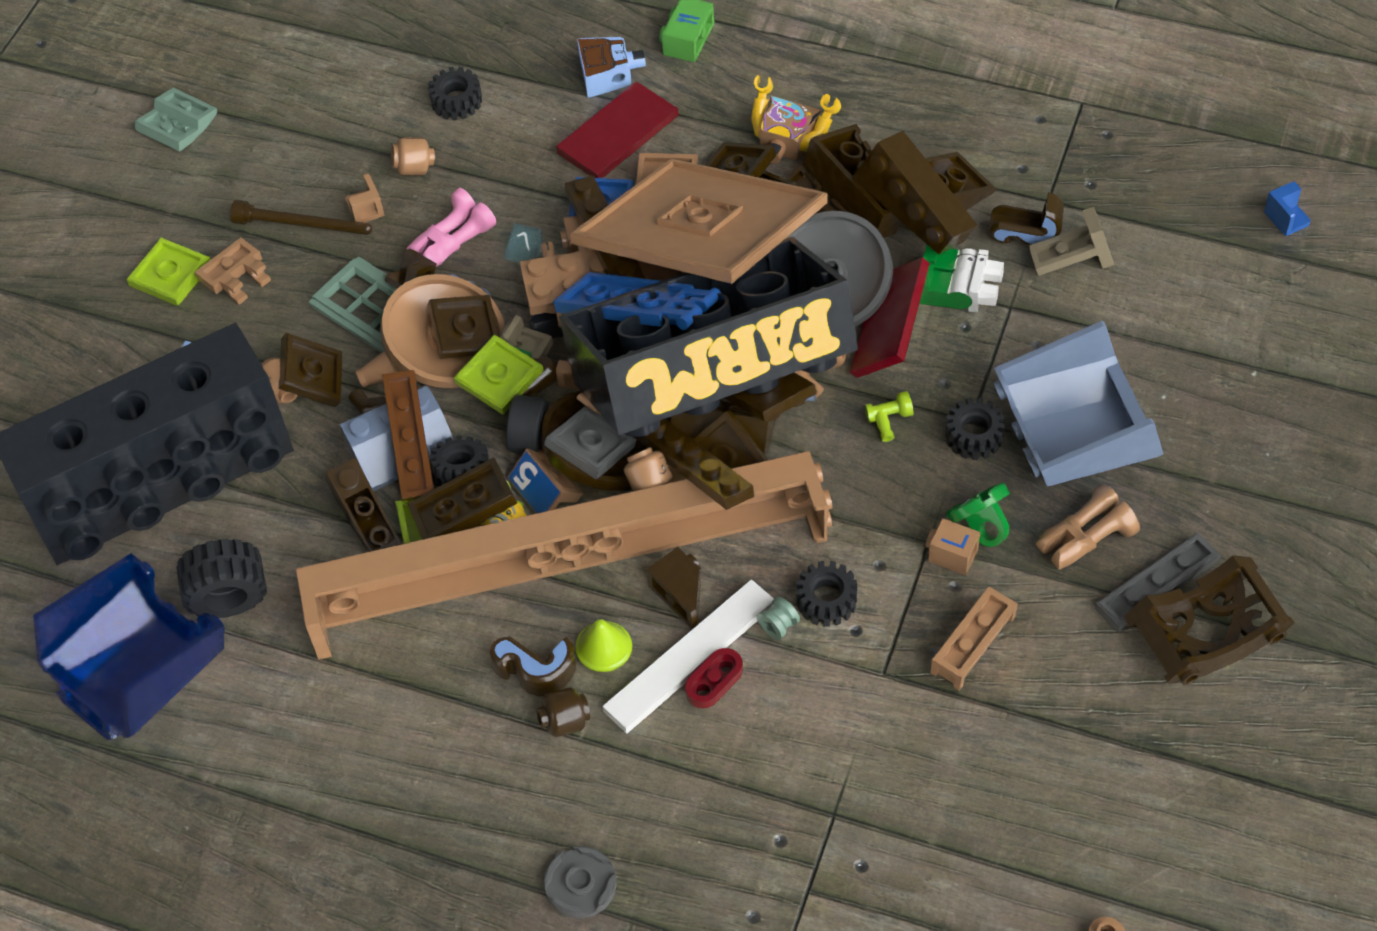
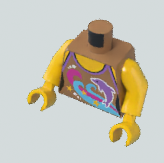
[751,75,841,164]

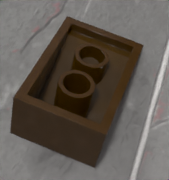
[925,152,996,210]

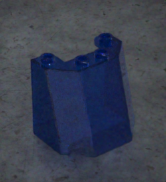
[33,553,225,740]

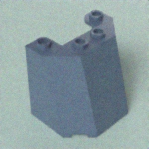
[993,321,1164,487]

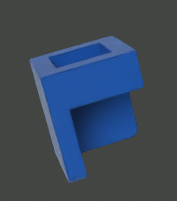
[1264,181,1311,237]

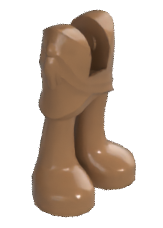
[1036,484,1140,570]

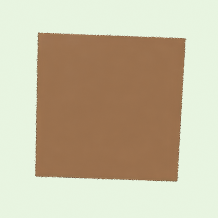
[570,158,827,284]

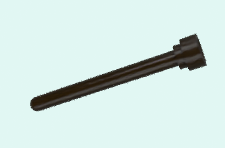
[231,200,372,235]

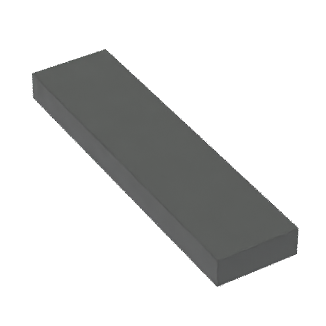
[1095,532,1221,632]

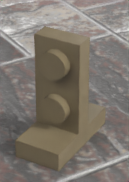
[1029,207,1115,276]

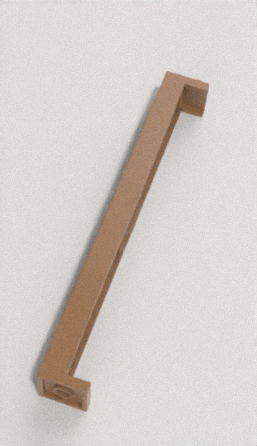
[296,451,832,660]

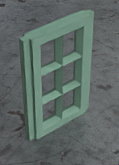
[309,256,397,353]

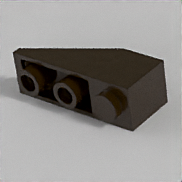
[325,457,402,552]

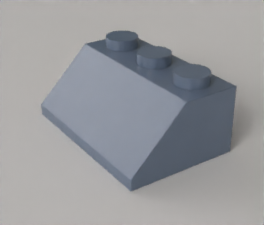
[340,386,454,491]

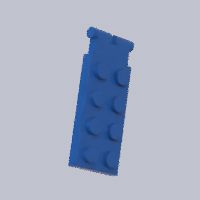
[553,272,721,330]

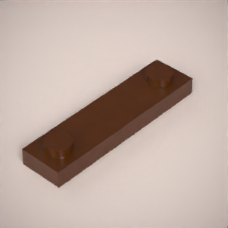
[382,370,434,502]

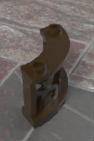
[1123,556,1295,685]

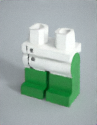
[919,244,1004,313]

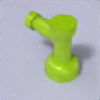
[864,391,914,442]

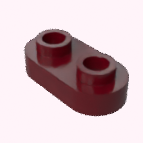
[685,648,743,708]

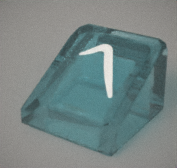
[504,223,544,263]

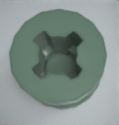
[757,596,800,640]

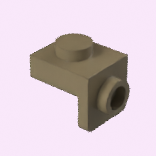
[501,315,553,359]

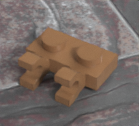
[195,237,271,305]

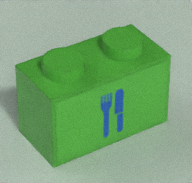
[659,0,714,62]

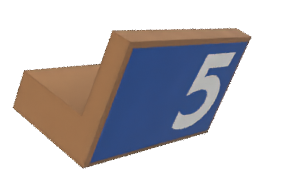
[507,449,583,514]

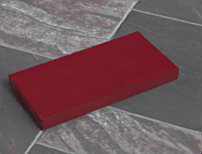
[556,81,679,178]
[850,257,930,378]

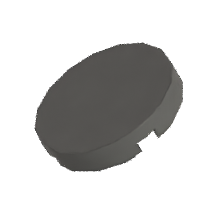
[544,846,617,919]

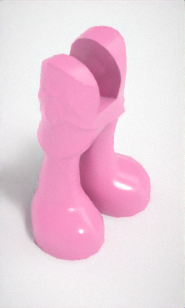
[406,188,496,267]

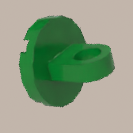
[946,482,1010,547]

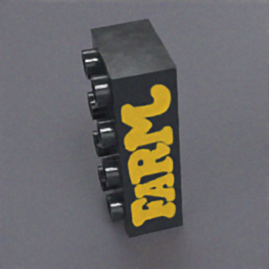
[559,236,858,437]

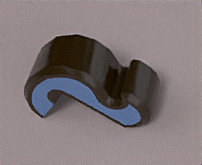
[989,192,1064,245]
[490,636,576,697]

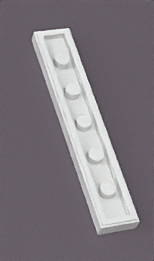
[603,579,774,734]

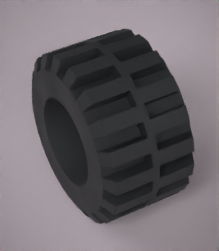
[176,539,267,619]

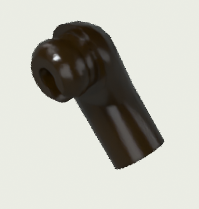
[349,389,387,414]

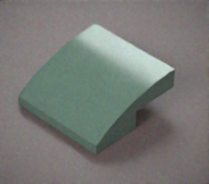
[135,87,217,152]

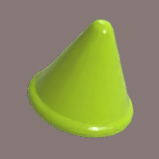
[575,619,633,672]

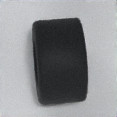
[506,395,549,454]

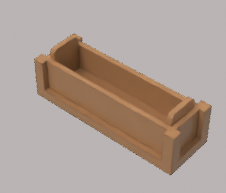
[930,587,1018,691]

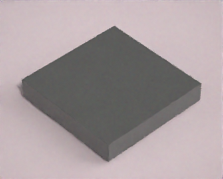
[544,406,637,480]

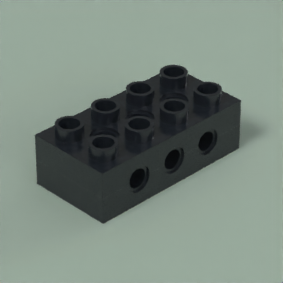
[0,322,294,565]

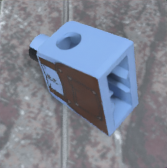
[577,37,646,98]

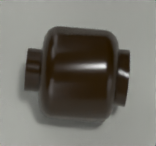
[536,687,590,737]

